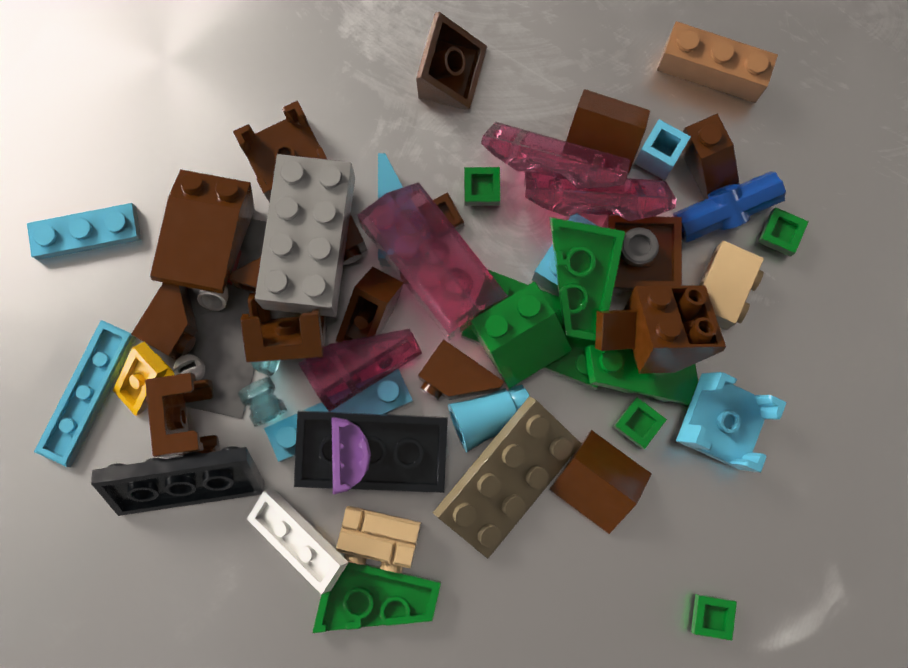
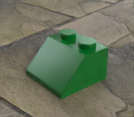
[470,281,572,389]

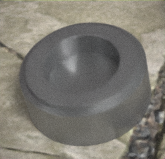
[621,228,659,267]

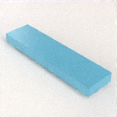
[34,320,136,467]

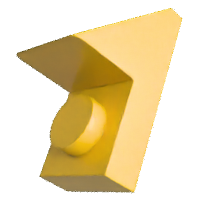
[113,341,175,416]

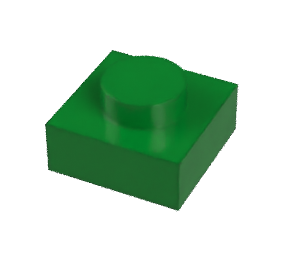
[464,167,500,206]
[758,207,809,257]
[613,397,667,450]
[691,594,737,641]

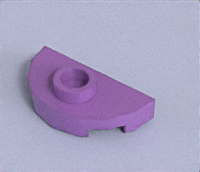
[332,417,371,494]

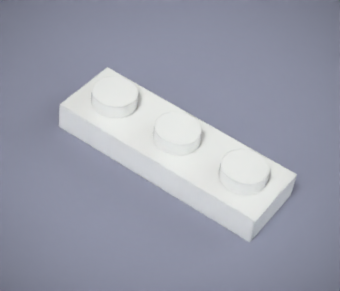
[247,488,349,594]

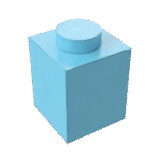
[634,119,691,180]

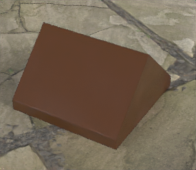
[416,12,487,110]
[562,89,650,175]
[549,430,652,534]

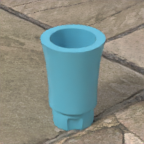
[448,384,529,453]

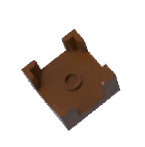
[233,100,328,203]
[602,215,682,296]
[240,293,327,362]
[145,373,220,458]

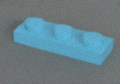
[27,203,141,260]

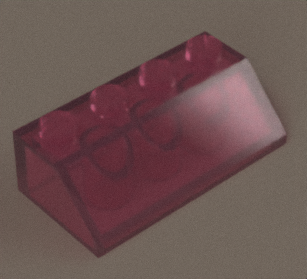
[357,182,508,341]

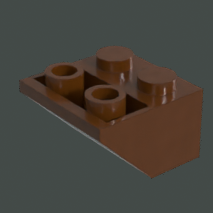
[624,285,726,374]

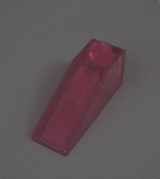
[298,329,422,412]

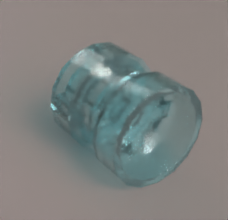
[238,377,287,427]

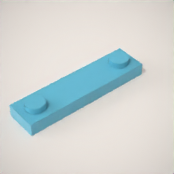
[264,368,413,462]

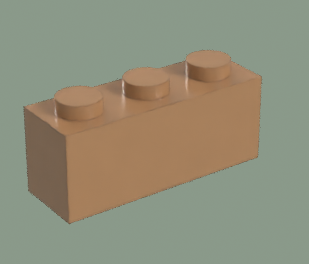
[657,21,778,103]

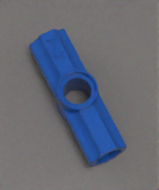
[673,171,786,243]

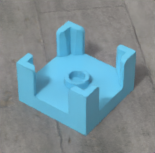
[676,372,787,473]

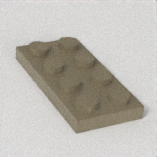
[433,396,582,559]

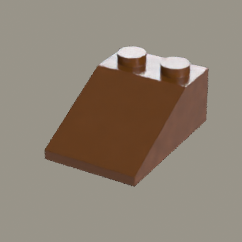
[150,169,255,294]

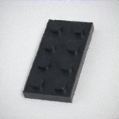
[294,410,448,493]
[91,446,264,516]

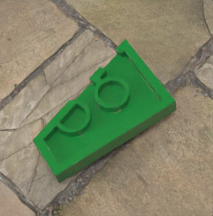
[549,217,625,341]
[584,345,698,407]
[312,562,441,633]

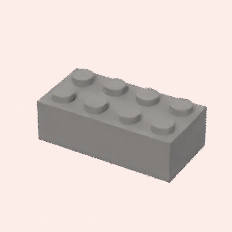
[255,154,355,317]

